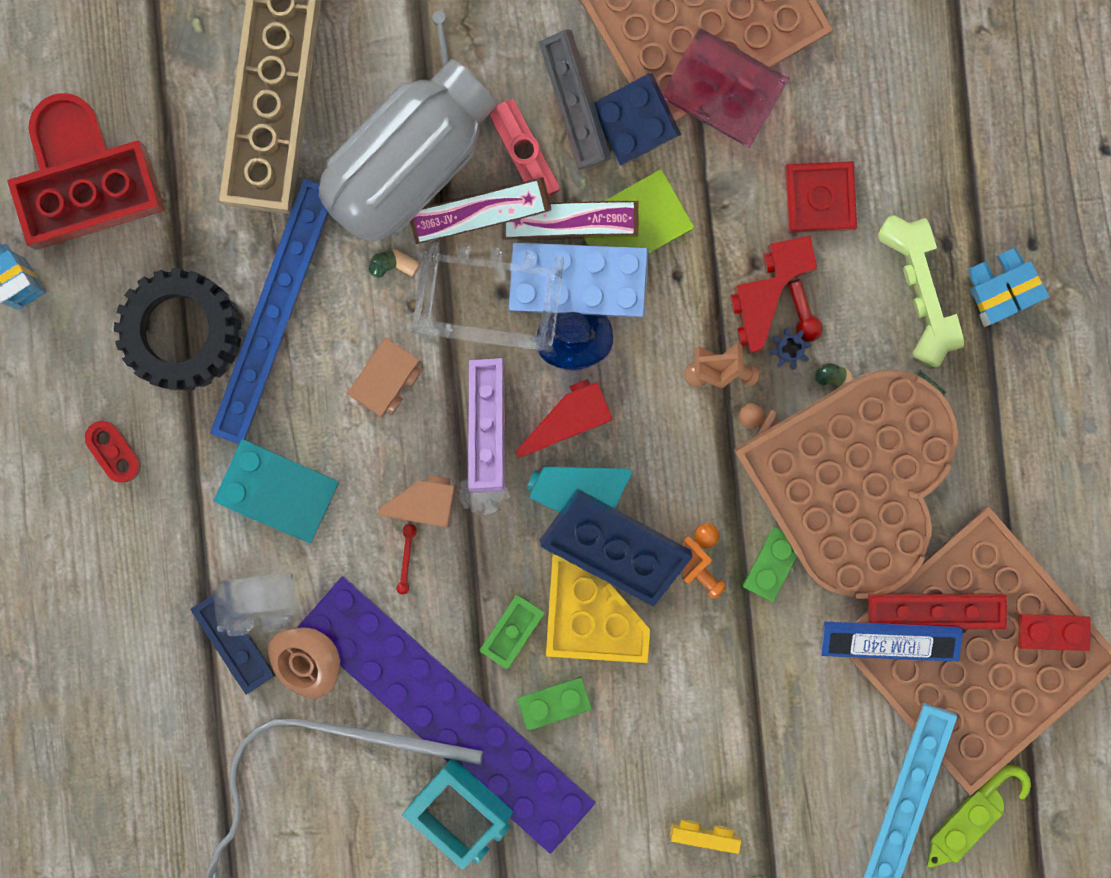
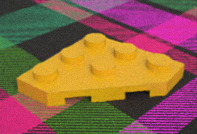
[546,554,650,663]

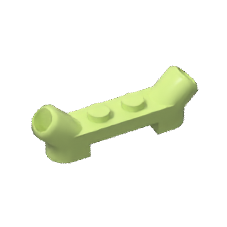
[877,215,964,369]

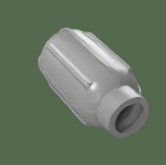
[319,59,498,241]

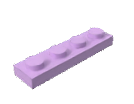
[468,358,505,493]

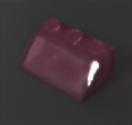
[663,28,790,148]

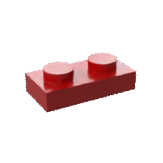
[1018,614,1091,651]

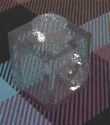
[457,479,511,517]

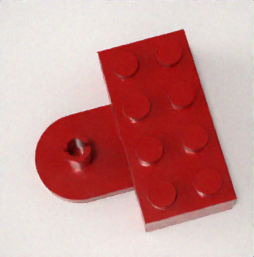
[7,93,166,250]

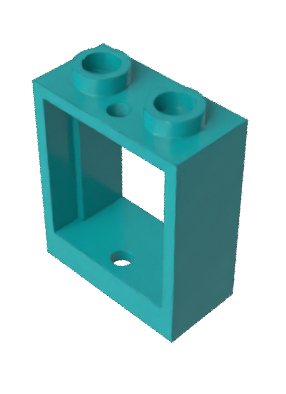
[402,759,514,870]

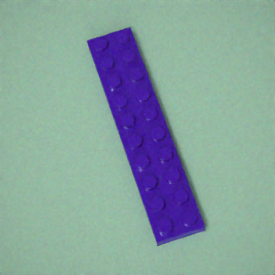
[297,576,596,854]

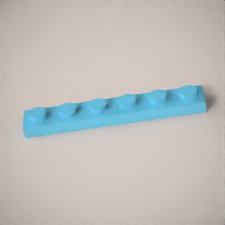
[863,703,957,878]

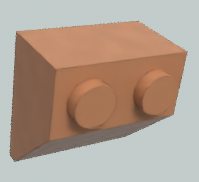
[378,475,457,527]

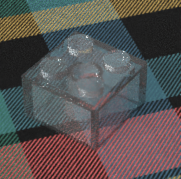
[213,573,298,636]

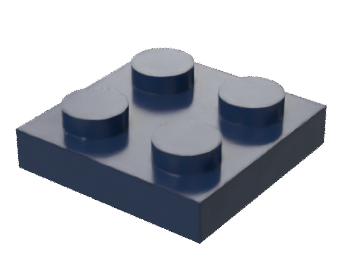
[594,73,681,165]

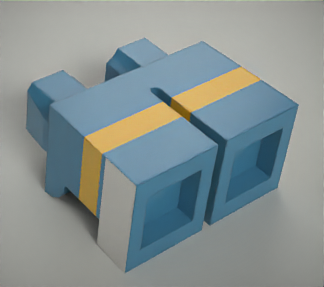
[0,243,47,310]
[968,248,1049,327]

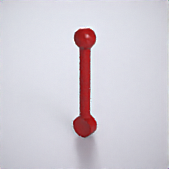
[396,524,417,595]

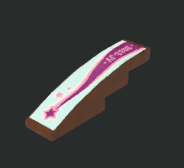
[410,177,552,244]
[502,201,638,240]

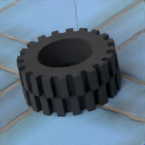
[114,268,242,391]

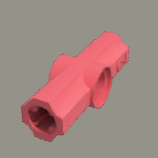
[489,99,561,197]

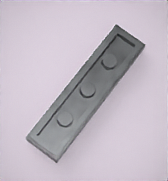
[539,29,612,170]

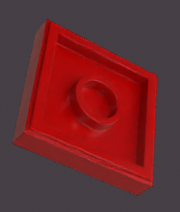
[785,161,857,233]

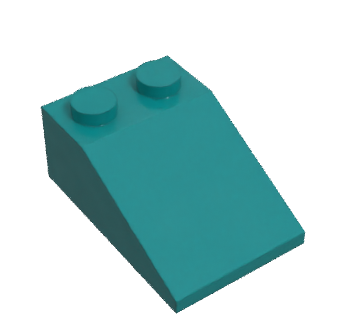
[213,439,339,543]

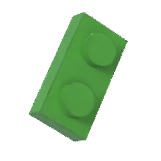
[742,526,797,602]
[479,594,545,670]
[517,677,592,731]

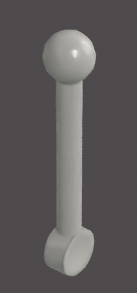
[432,11,449,67]

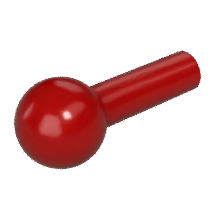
[787,279,823,342]

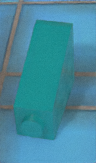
[526,467,632,512]

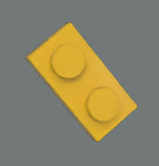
[670,819,741,854]

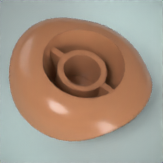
[268,628,340,699]

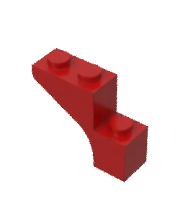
[730,236,817,354]

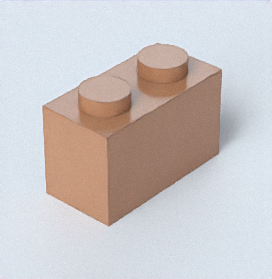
[347,337,422,418]

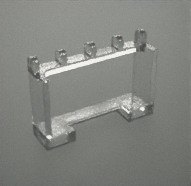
[412,240,564,352]

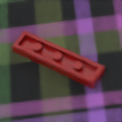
[868,593,1007,629]

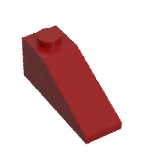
[515,379,613,459]

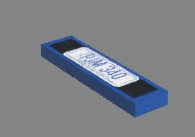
[821,621,963,662]

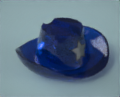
[536,312,614,371]

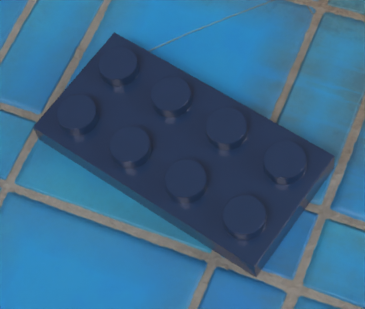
[540,489,693,607]

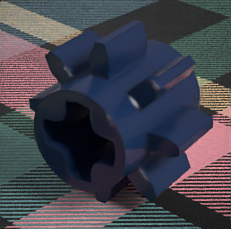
[768,328,812,370]

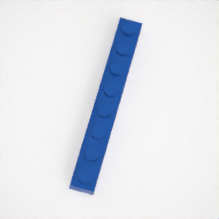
[210,178,329,444]

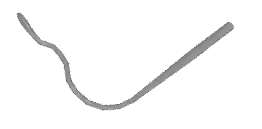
[205,719,483,878]

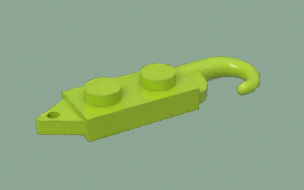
[926,764,1031,868]

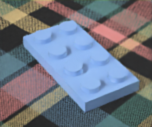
[509,243,649,318]

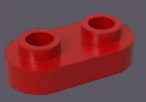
[85,421,141,483]

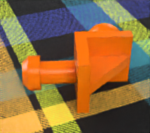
[682,523,726,598]

